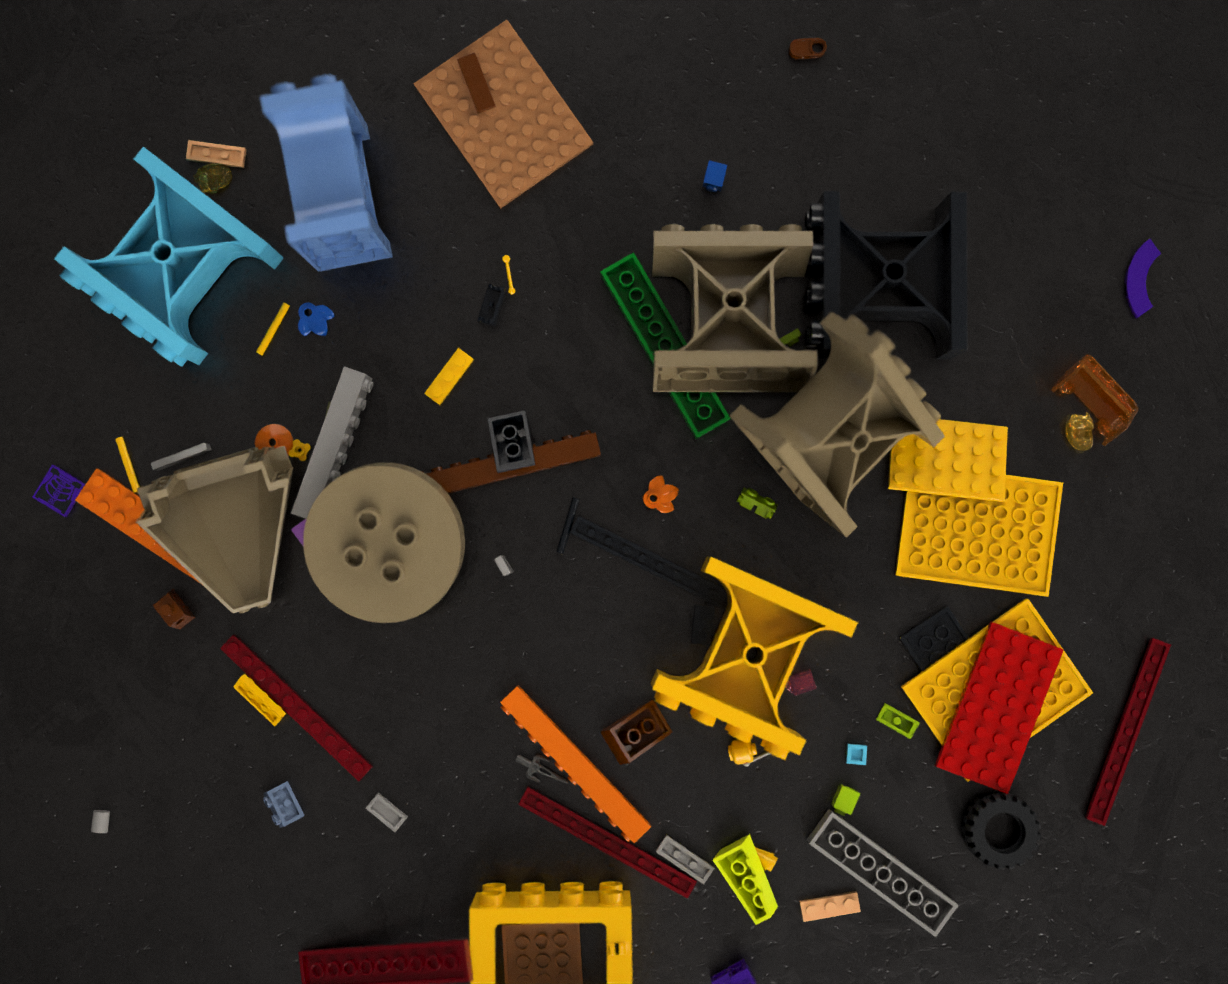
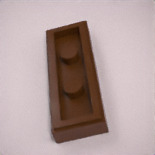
[457,52,496,114]

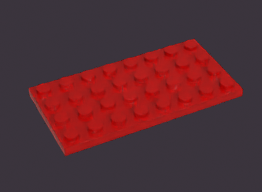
[935,621,1064,794]

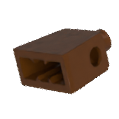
[153,589,195,629]

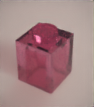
[786,669,817,696]

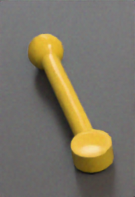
[502,255,515,294]

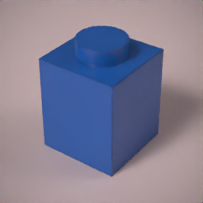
[702,160,727,192]

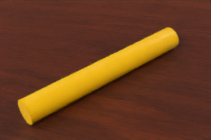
[256,302,290,356]
[115,437,140,493]

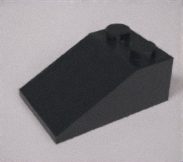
[487,411,536,473]

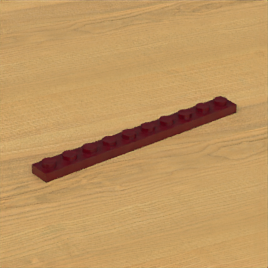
[220,634,373,781]
[1085,638,1171,826]
[518,787,697,899]

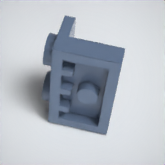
[263,781,305,828]

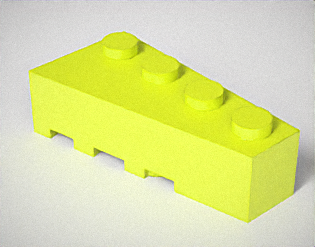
[713,834,778,925]

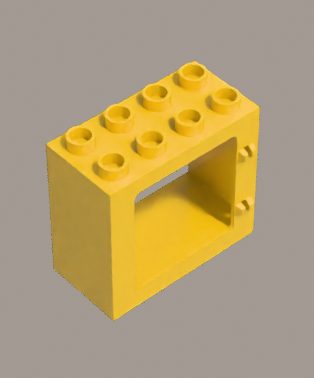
[470,881,632,984]

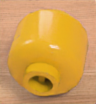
[728,739,757,765]

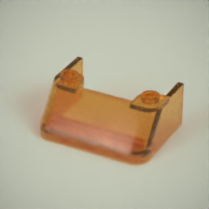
[1051,354,1139,446]

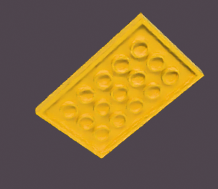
[888,419,1008,502]

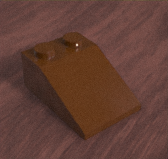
[601,699,672,765]

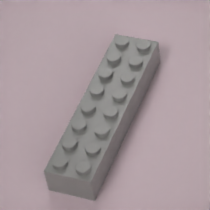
[291,367,373,519]
[806,809,959,937]

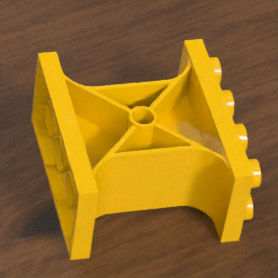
[651,557,858,760]

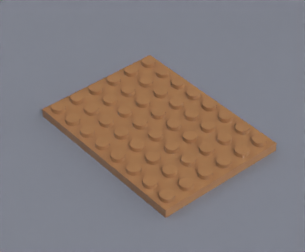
[413,20,594,209]

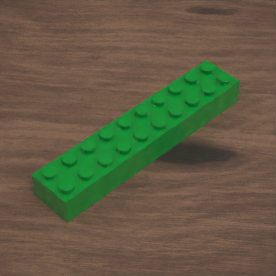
[600,252,731,439]

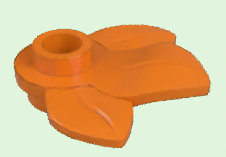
[643,475,679,513]

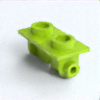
[737,487,777,519]

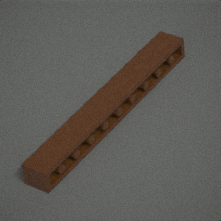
[421,430,601,493]

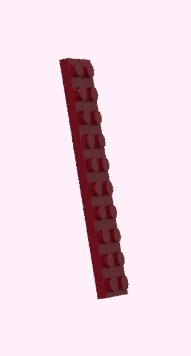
[298,939,474,984]

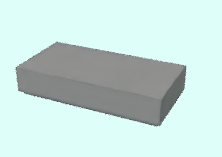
[366,792,408,832]

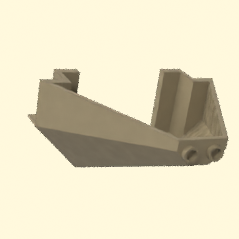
[136,446,293,614]

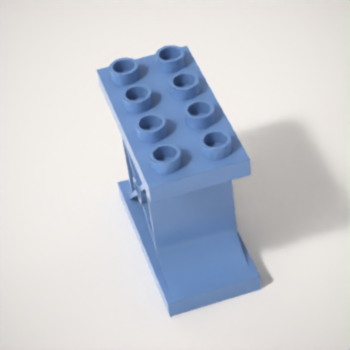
[260,75,393,272]

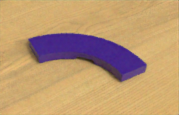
[1125,239,1161,318]

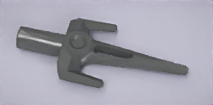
[515,754,569,784]

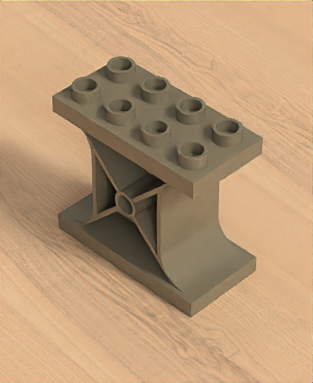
[652,224,817,392]
[730,312,945,538]

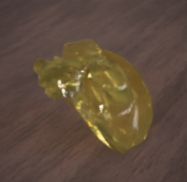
[194,164,233,194]
[1066,412,1094,451]

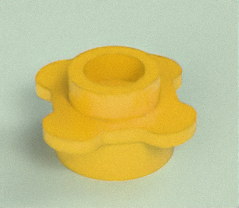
[289,439,311,461]

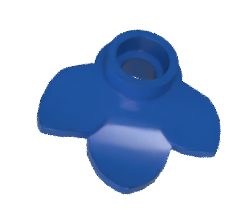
[298,302,335,336]

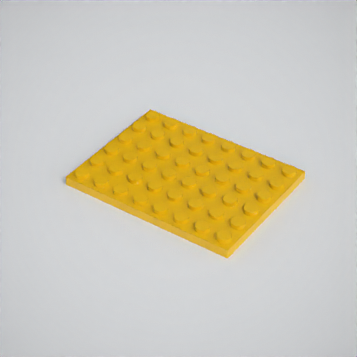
[895,475,1063,597]
[901,598,1093,782]

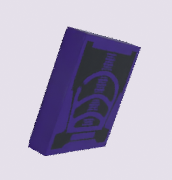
[32,465,85,517]

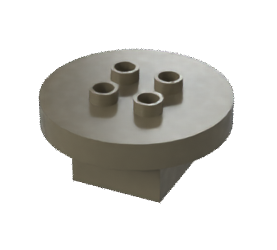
[303,462,465,623]

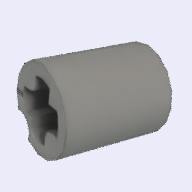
[91,810,110,833]

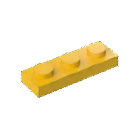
[424,348,474,405]
[233,674,286,726]

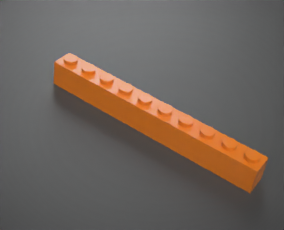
[500,685,651,843]

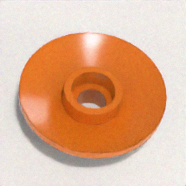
[255,424,293,456]

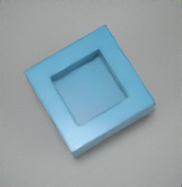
[846,743,867,765]

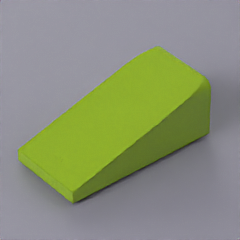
[876,703,920,739]

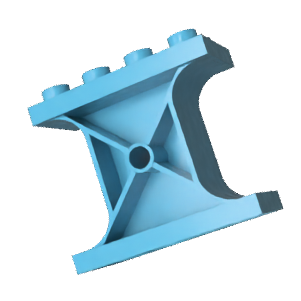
[54,147,284,367]

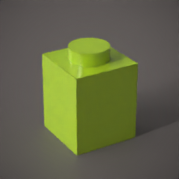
[831,783,860,816]

